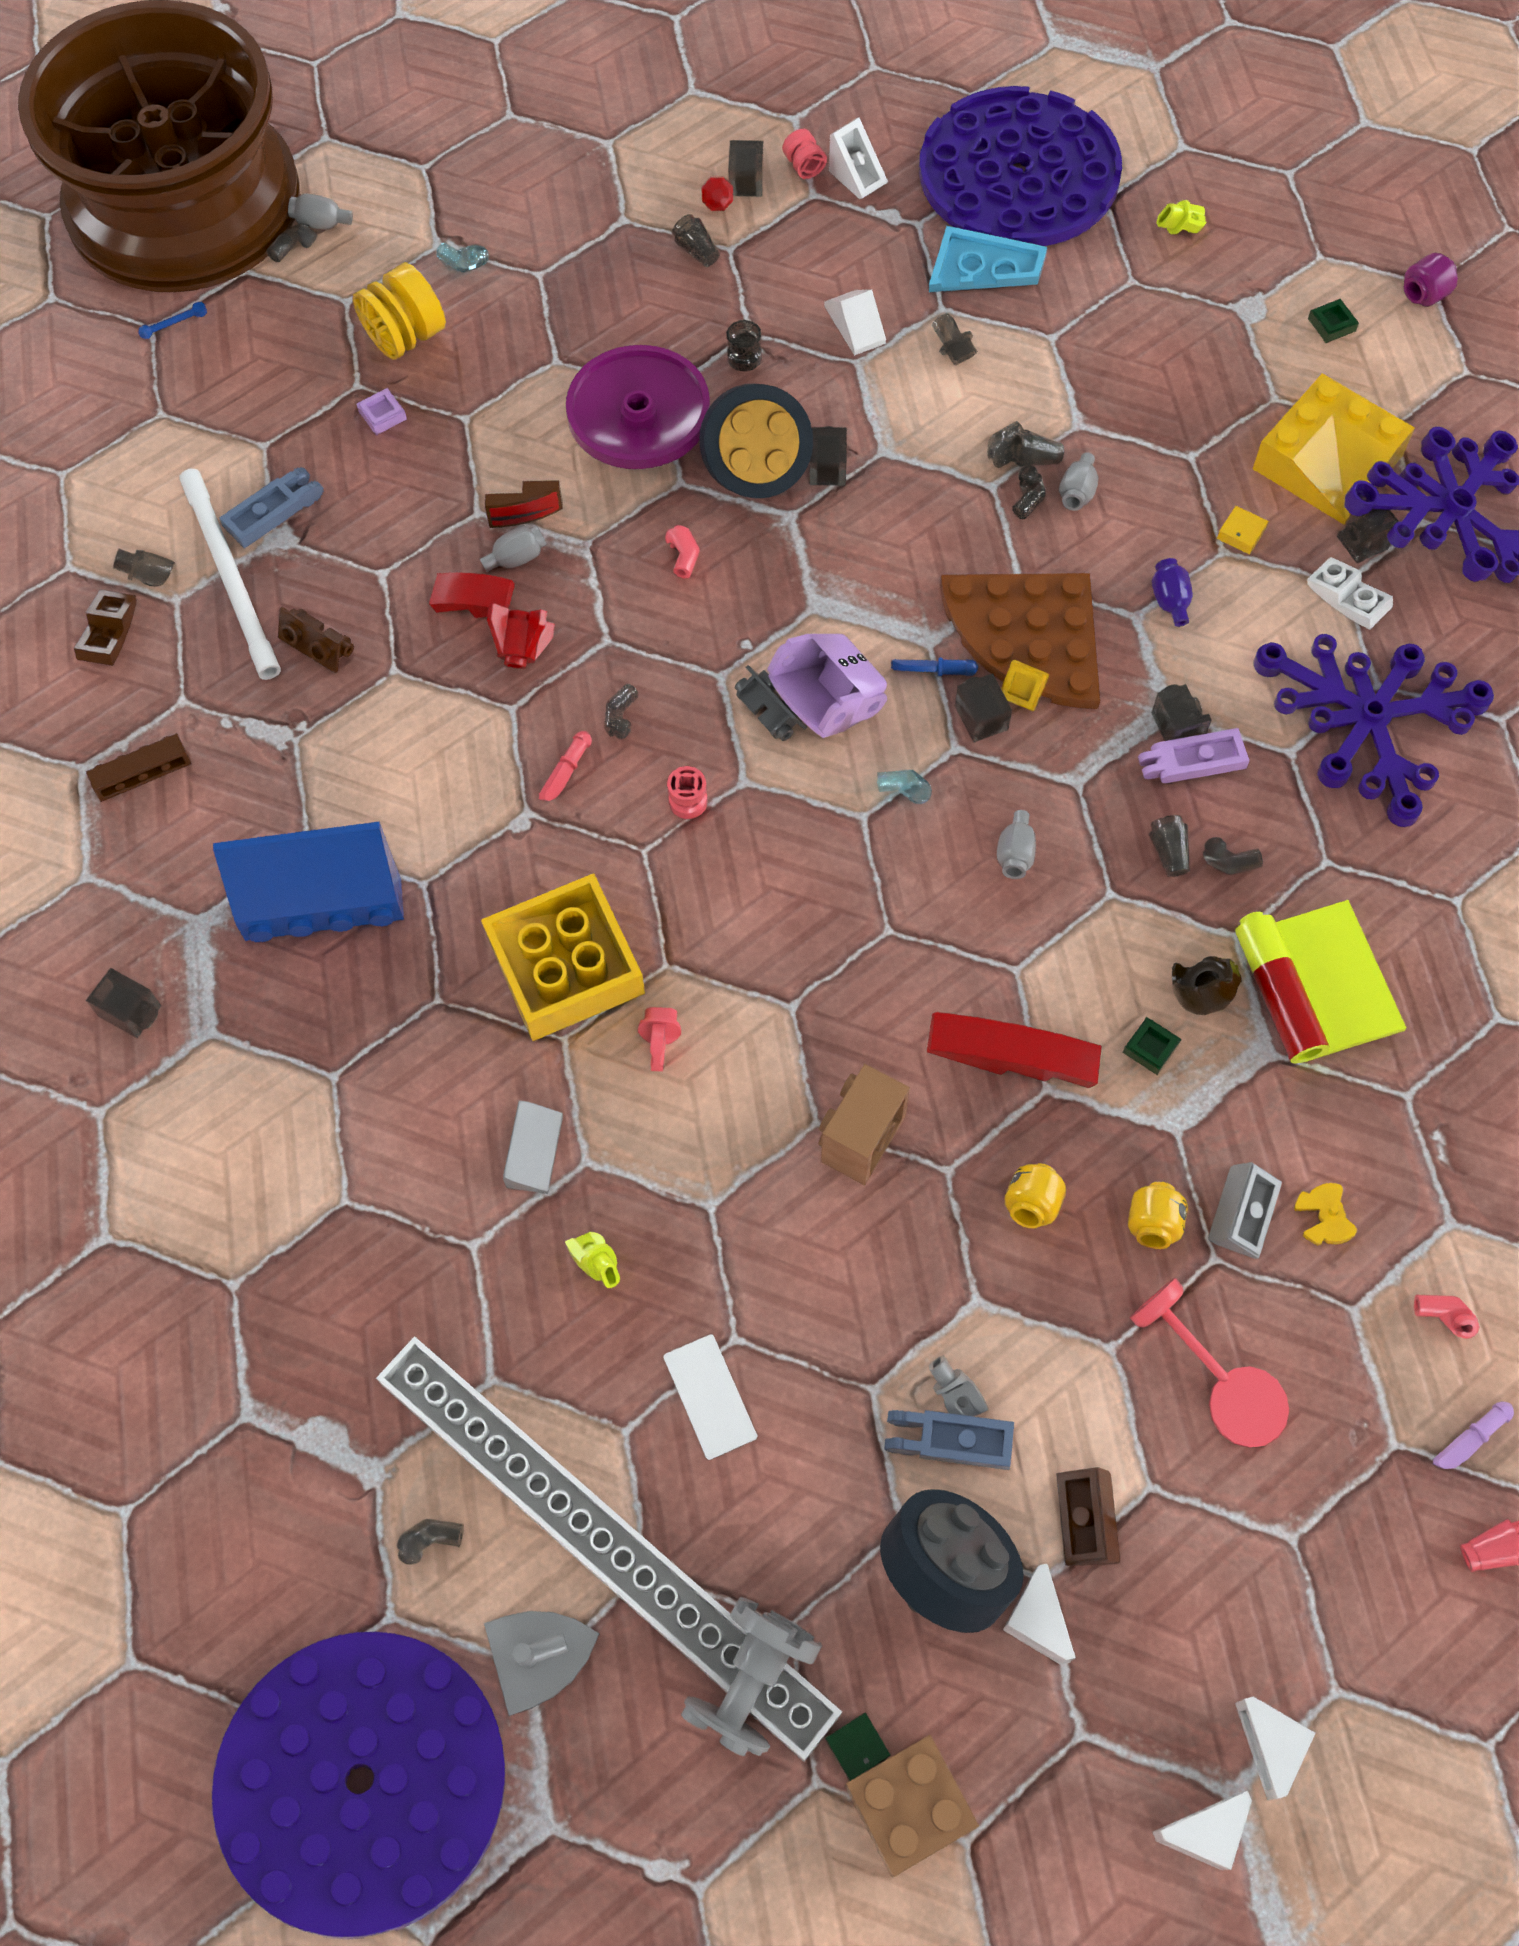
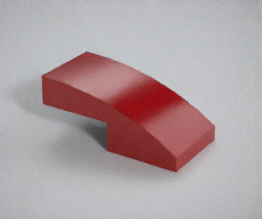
[429,572,515,618]

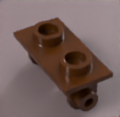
[278,607,354,673]

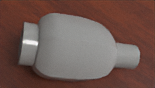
[288,193,353,229]
[1059,452,1099,511]
[480,525,547,572]
[997,810,1036,879]

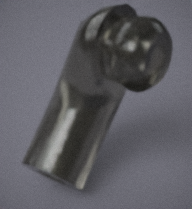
[266,223,317,262]
[1012,465,1046,520]
[604,684,638,739]

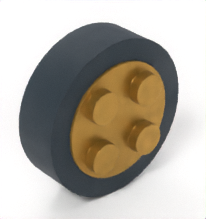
[699,383,813,498]

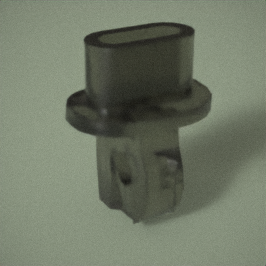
[932,313,977,365]
[113,548,175,587]

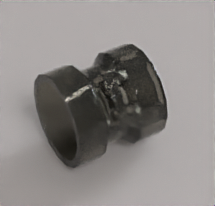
[726,320,762,372]

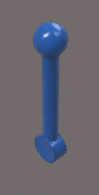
[138,302,207,339]

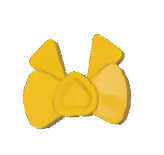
[1294,1183,1357,1246]

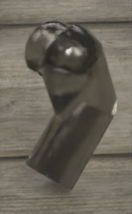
[987,421,1025,468]
[1202,837,1263,875]
[397,1519,464,1565]

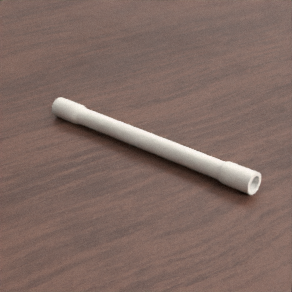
[179,469,281,680]

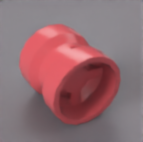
[782,129,827,179]
[667,766,708,819]

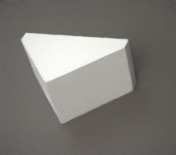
[829,118,888,199]
[824,290,886,356]
[1003,1563,1075,1665]
[1235,1696,1315,1801]
[1153,1791,1252,1870]

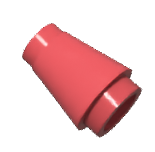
[1460,1519,1519,1572]

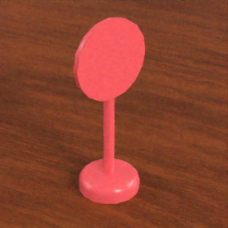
[1130,1278,1289,1448]

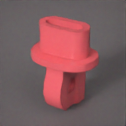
[638,1007,681,1072]

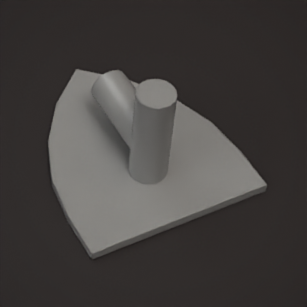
[484,1611,599,1716]

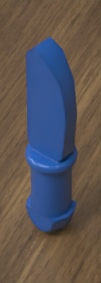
[891,657,979,676]

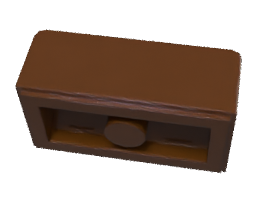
[1056,1467,1120,1566]

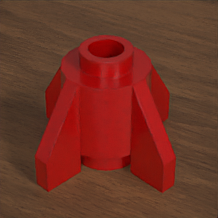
[487,604,555,669]

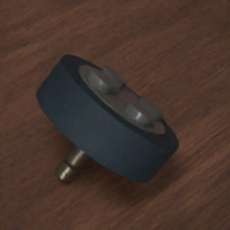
[880,1489,1023,1633]

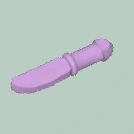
[1433,1401,1514,1469]

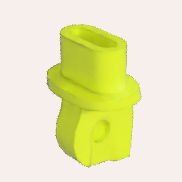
[1157,200,1207,235]
[565,1232,620,1288]

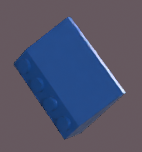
[213,821,404,942]

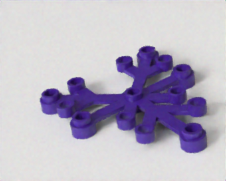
[1344,427,1519,583]
[1253,634,1494,827]

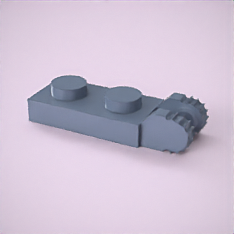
[219,467,324,549]
[884,1410,1014,1470]

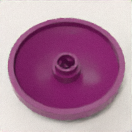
[566,345,710,469]

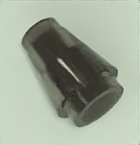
[672,214,720,267]
[1008,430,1064,467]
[1149,815,1190,877]

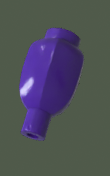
[1152,558,1193,627]

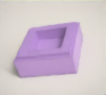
[357,388,407,435]

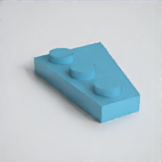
[929,226,1047,292]

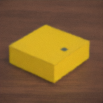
[1217,506,1269,555]
[998,660,1049,711]

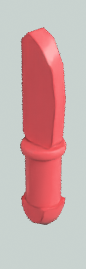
[539,731,592,801]

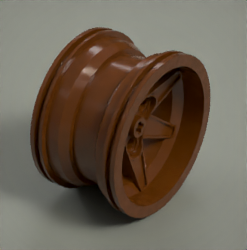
[18,0,300,292]

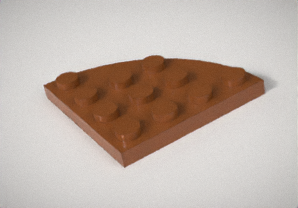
[940,573,1100,709]

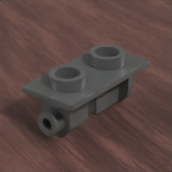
[735,665,807,741]

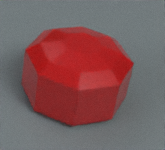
[701,176,733,211]

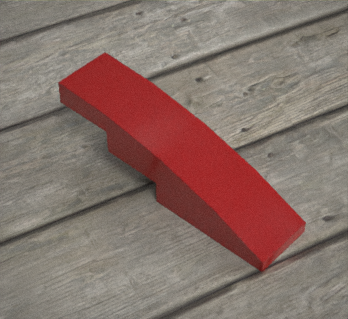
[927,1012,1102,1088]

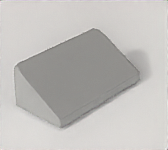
[503,1100,563,1194]
[1208,1162,1282,1259]

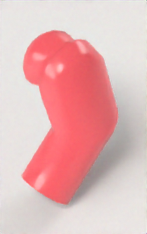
[665,525,700,579]
[1414,1294,1479,1339]

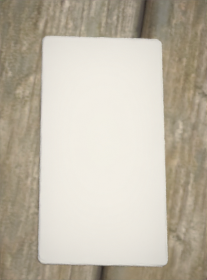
[664,1334,758,1460]

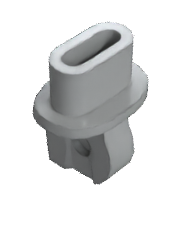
[929,1355,988,1416]

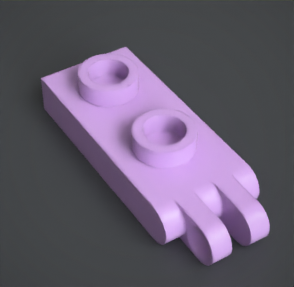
[1138,728,1249,783]

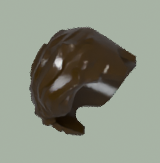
[1172,956,1242,1015]

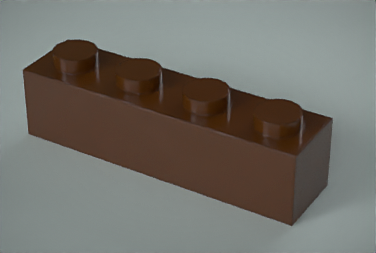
[86,733,192,802]

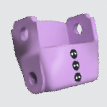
[767,634,887,738]

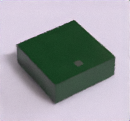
[1308,298,1359,343]
[1122,1017,1182,1075]
[825,1712,891,1781]

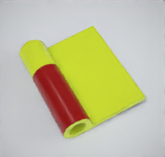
[1235,900,1407,1064]

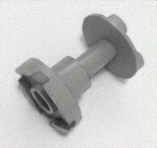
[681,1597,822,1756]

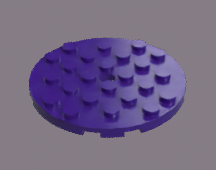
[919,86,1122,246]
[212,1632,505,1940]

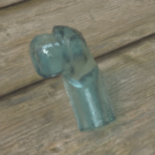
[436,242,489,273]
[877,770,932,804]

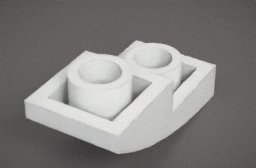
[1307,557,1393,630]

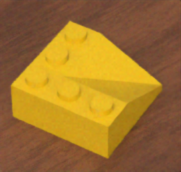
[1253,373,1415,525]
[481,873,645,1042]

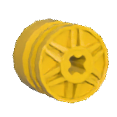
[352,262,446,360]

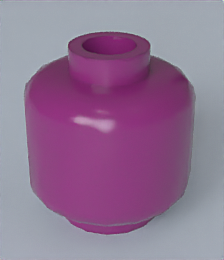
[1403,253,1458,307]

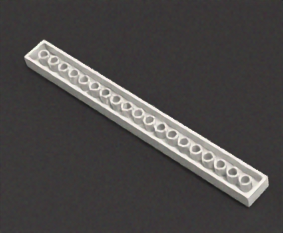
[376,1336,842,1762]

